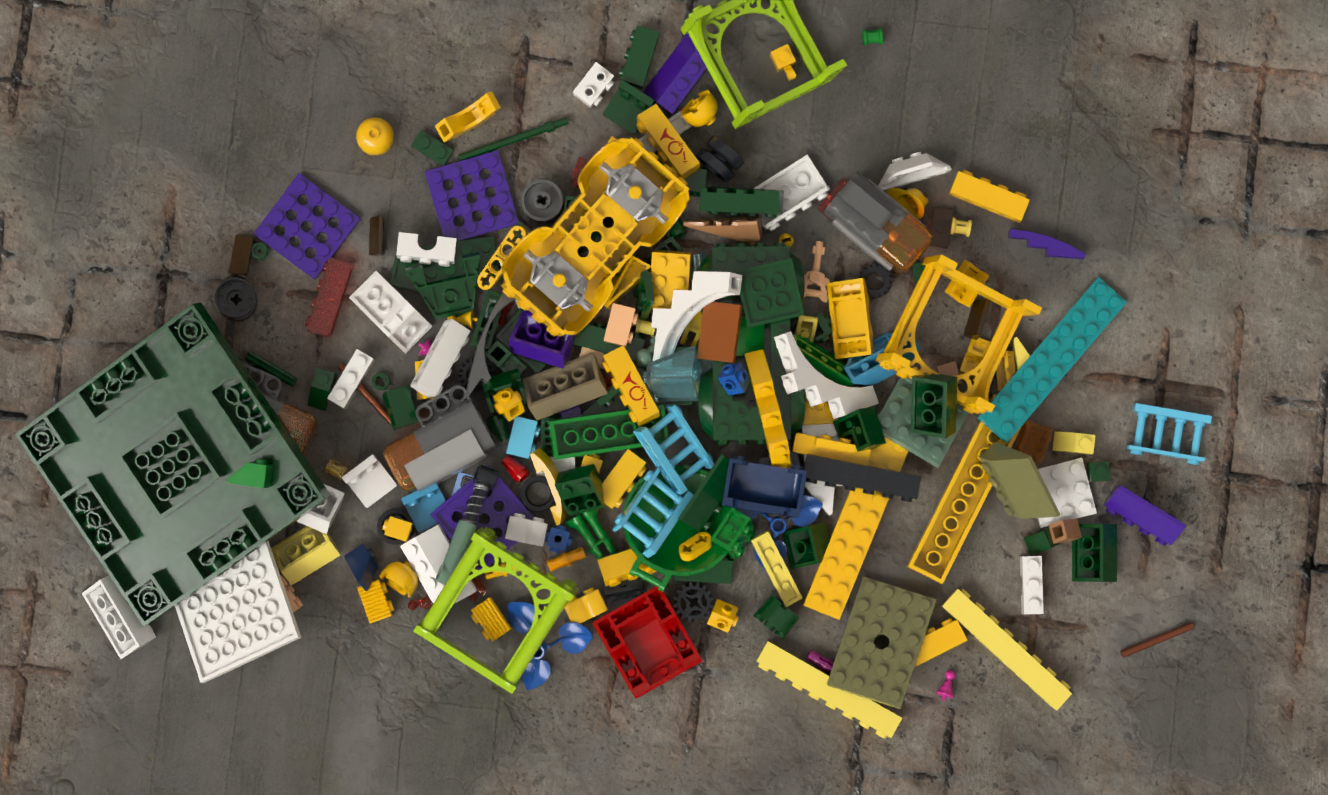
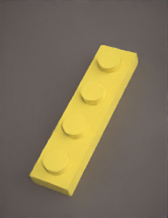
[750,530,802,607]

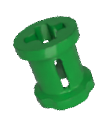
[862,28,883,46]

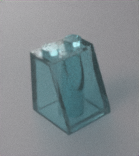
[643,347,702,402]

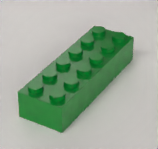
[548,404,668,460]

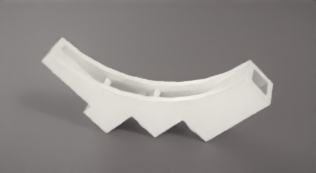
[651,271,742,369]
[774,331,879,419]

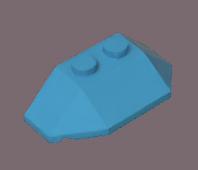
[844,333,921,385]

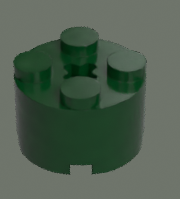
[753,595,799,639]

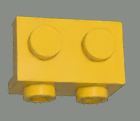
[944,259,989,307]

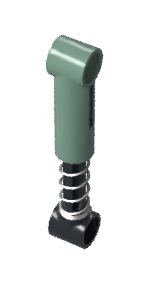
[436,464,498,585]

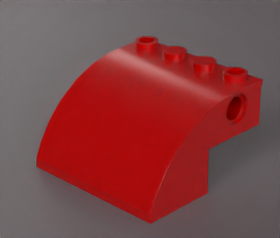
[592,587,703,699]

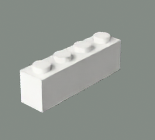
[410,319,470,398]

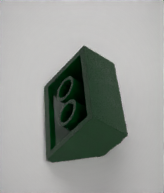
[910,374,958,438]
[1072,524,1117,582]

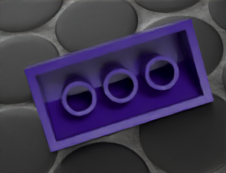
[643,34,716,116]
[1103,485,1186,546]

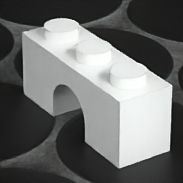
[396,232,457,267]
[327,349,375,409]
[1020,556,1044,614]

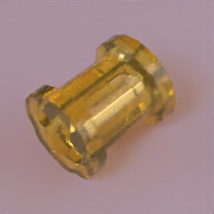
[324,458,349,481]

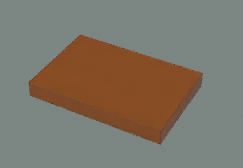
[697,302,743,363]

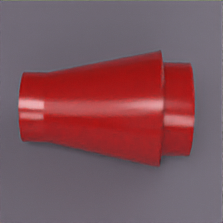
[501,455,530,483]

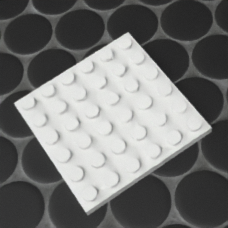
[175,541,301,683]

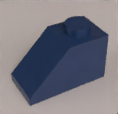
[344,544,378,591]

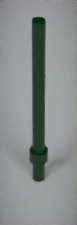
[458,117,569,161]

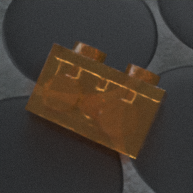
[1015,420,1053,465]

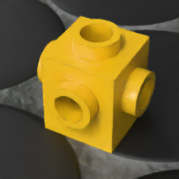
[493,387,525,421]
[707,599,739,633]

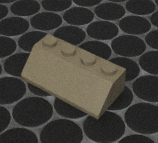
[523,352,608,420]

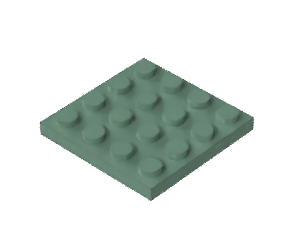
[878,377,968,468]

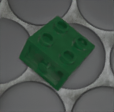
[603,80,655,135]

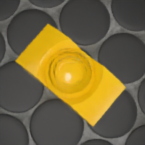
[827,278,873,359]

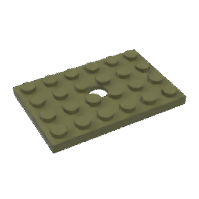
[827,576,937,710]

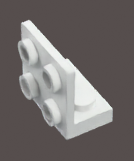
[342,454,397,508]

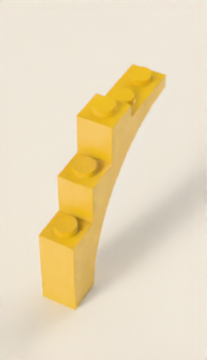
[744,349,792,468]

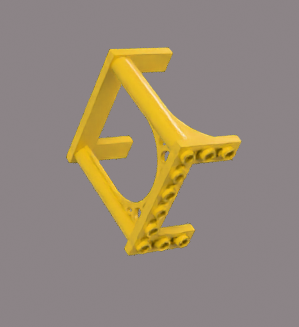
[875,254,1042,414]

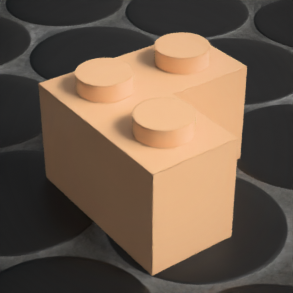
[604,303,638,347]

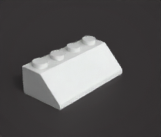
[400,524,478,604]
[82,575,156,659]

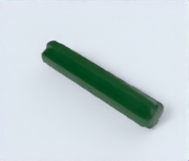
[245,351,297,387]

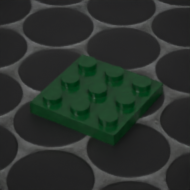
[735,258,805,328]

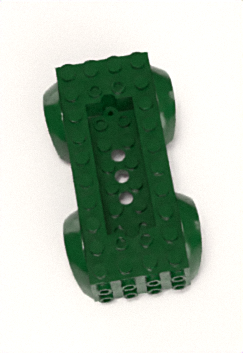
[698,243,805,445]

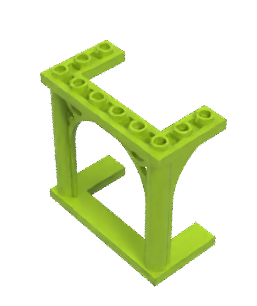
[680,0,847,129]
[413,527,579,694]

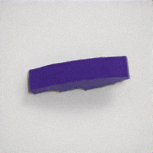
[1008,229,1086,260]

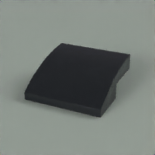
[602,577,644,613]

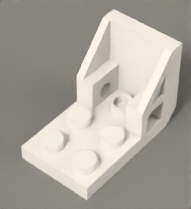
[349,271,433,354]

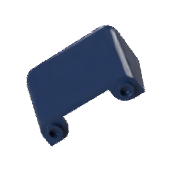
[722,455,807,518]

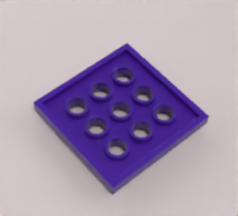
[425,150,519,241]
[254,173,361,280]
[430,465,533,570]

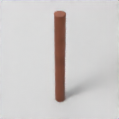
[338,363,391,424]
[1120,622,1194,658]

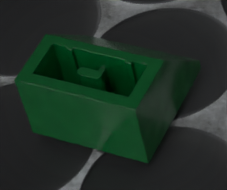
[554,464,604,516]

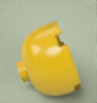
[680,89,718,127]
[356,117,394,156]
[379,561,419,598]

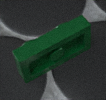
[411,130,454,166]

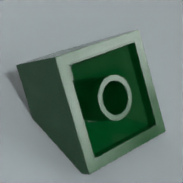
[782,522,829,570]

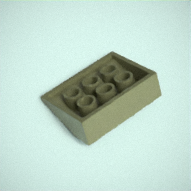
[979,442,1060,519]

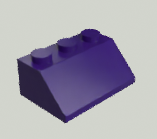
[509,310,575,369]

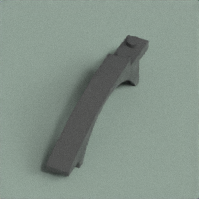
[466,293,516,396]

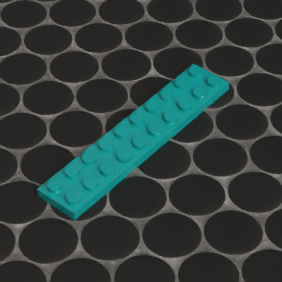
[977,277,1127,443]

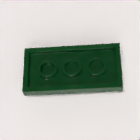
[419,237,498,283]

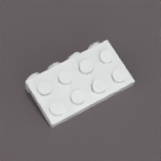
[753,155,830,231]

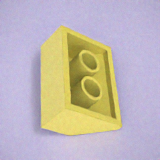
[271,526,340,586]

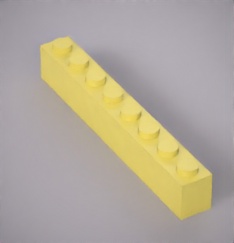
[941,589,1072,711]
[756,641,902,739]

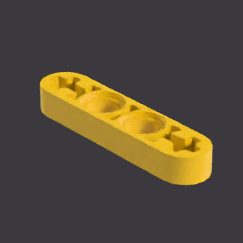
[477,226,528,290]

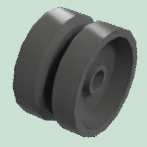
[521,179,564,224]

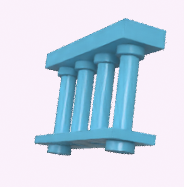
[1126,403,1212,465]
[633,404,714,494]
[612,467,693,558]

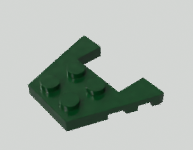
[405,252,480,319]

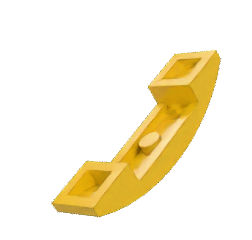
[530,448,567,526]

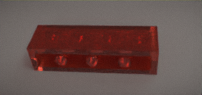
[305,258,354,339]

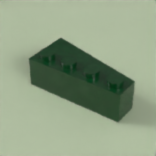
[699,186,784,218]

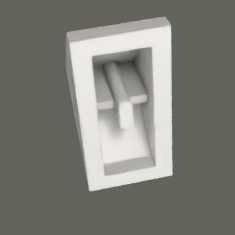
[805,486,835,516]

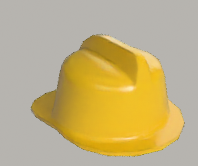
[886,188,928,219]

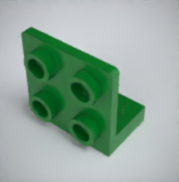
[711,507,756,562]

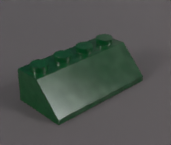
[678,454,730,532]

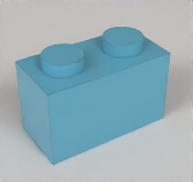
[506,416,541,459]

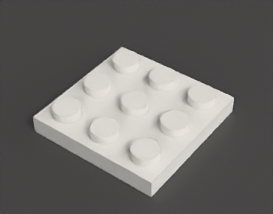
[1038,458,1097,528]

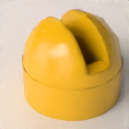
[778,233,794,248]

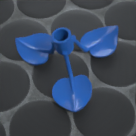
[736,495,822,572]
[507,602,593,690]

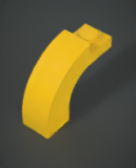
[435,91,501,142]

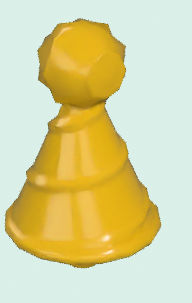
[447,310,478,329]

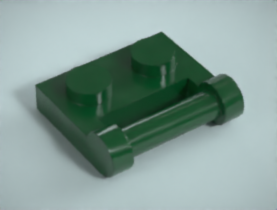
[634,270,654,319]

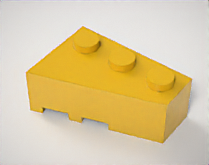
[603,256,651,310]

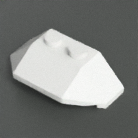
[878,152,952,192]

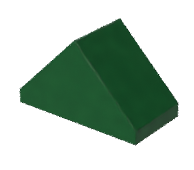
[1023,527,1061,556]

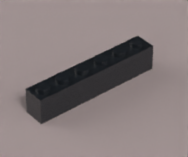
[803,454,922,502]

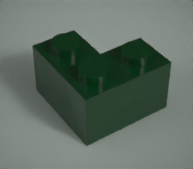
[833,407,886,452]

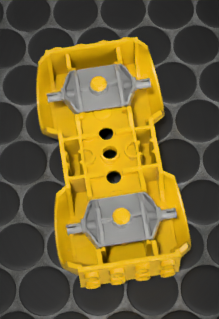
[501,137,690,337]

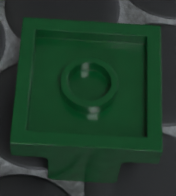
[481,368,527,419]

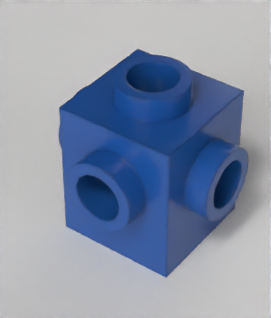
[718,363,751,395]
[544,525,573,553]

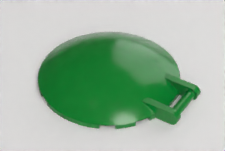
[623,465,737,592]

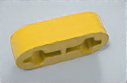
[679,532,712,561]

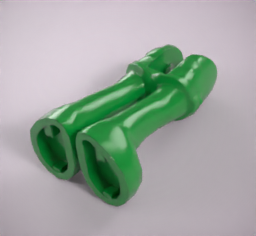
[565,509,616,560]

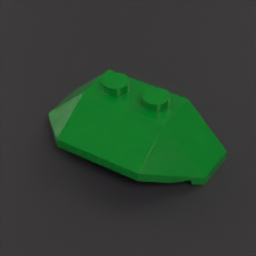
[793,334,854,387]

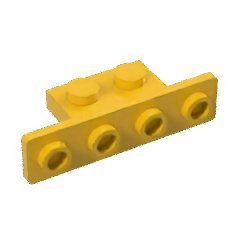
[792,433,871,466]

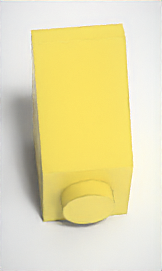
[1052,431,1095,455]

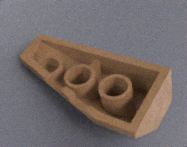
[683,216,763,245]

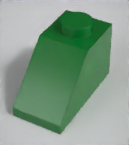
[227,458,273,489]

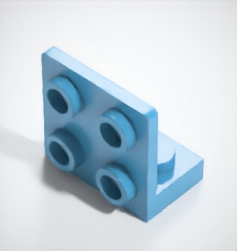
[401,483,453,533]

